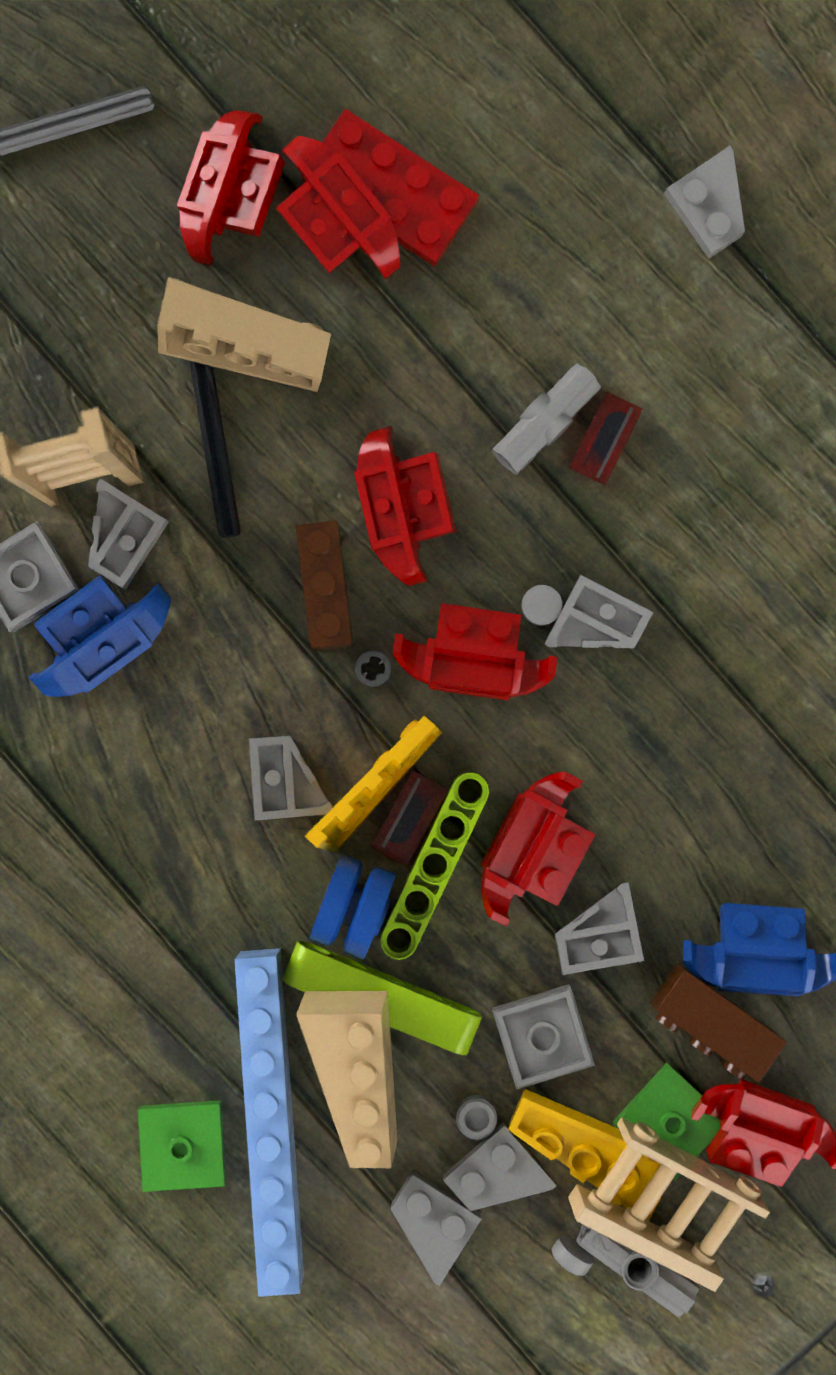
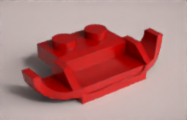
[177,110,285,266]
[276,136,401,280]
[354,426,456,586]
[393,603,557,701]
[481,772,596,927]
[691,1079,836,1187]

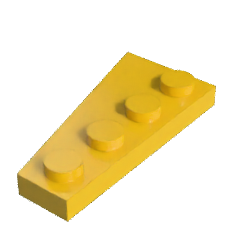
[305,716,442,853]
[508,1089,663,1221]

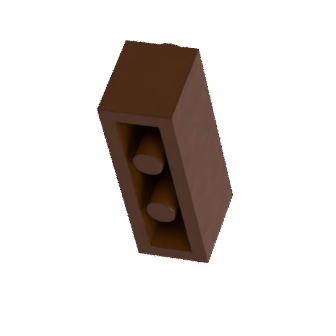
[296,520,354,651]
[650,963,787,1083]

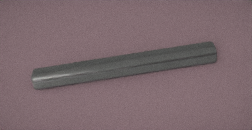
[0,86,154,156]

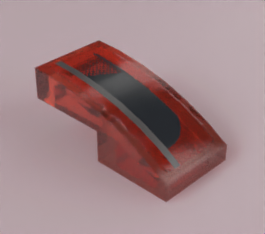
[569,391,643,485]
[371,770,448,867]

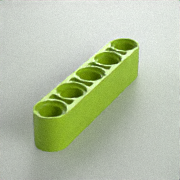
[380,772,489,960]
[282,940,483,1055]

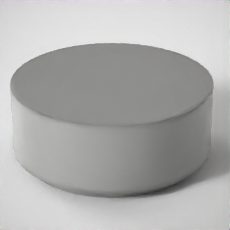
[521,585,562,626]
[456,1095,497,1140]
[551,1235,594,1276]

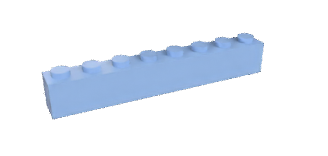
[234,948,304,1297]

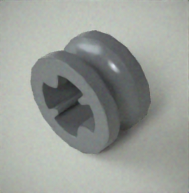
[355,650,391,687]

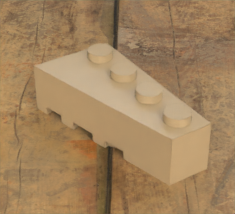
[157,277,331,392]
[296,991,397,1168]

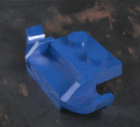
[28,575,171,697]
[683,903,836,997]

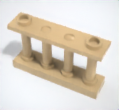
[0,408,144,507]
[568,1117,770,1292]

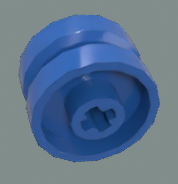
[309,853,396,960]

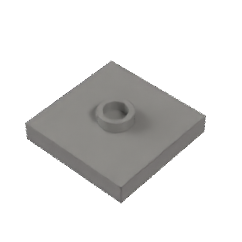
[0,521,81,633]
[492,984,595,1090]

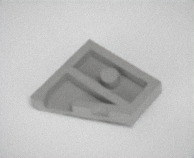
[664,146,745,259]
[88,478,169,590]
[544,574,654,648]
[248,736,333,821]
[554,882,644,975]
[443,1121,557,1211]
[391,1169,482,1286]

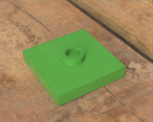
[612,1062,721,1182]
[138,1100,226,1192]

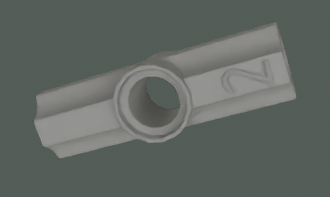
[492,363,601,475]
[576,1225,699,1317]

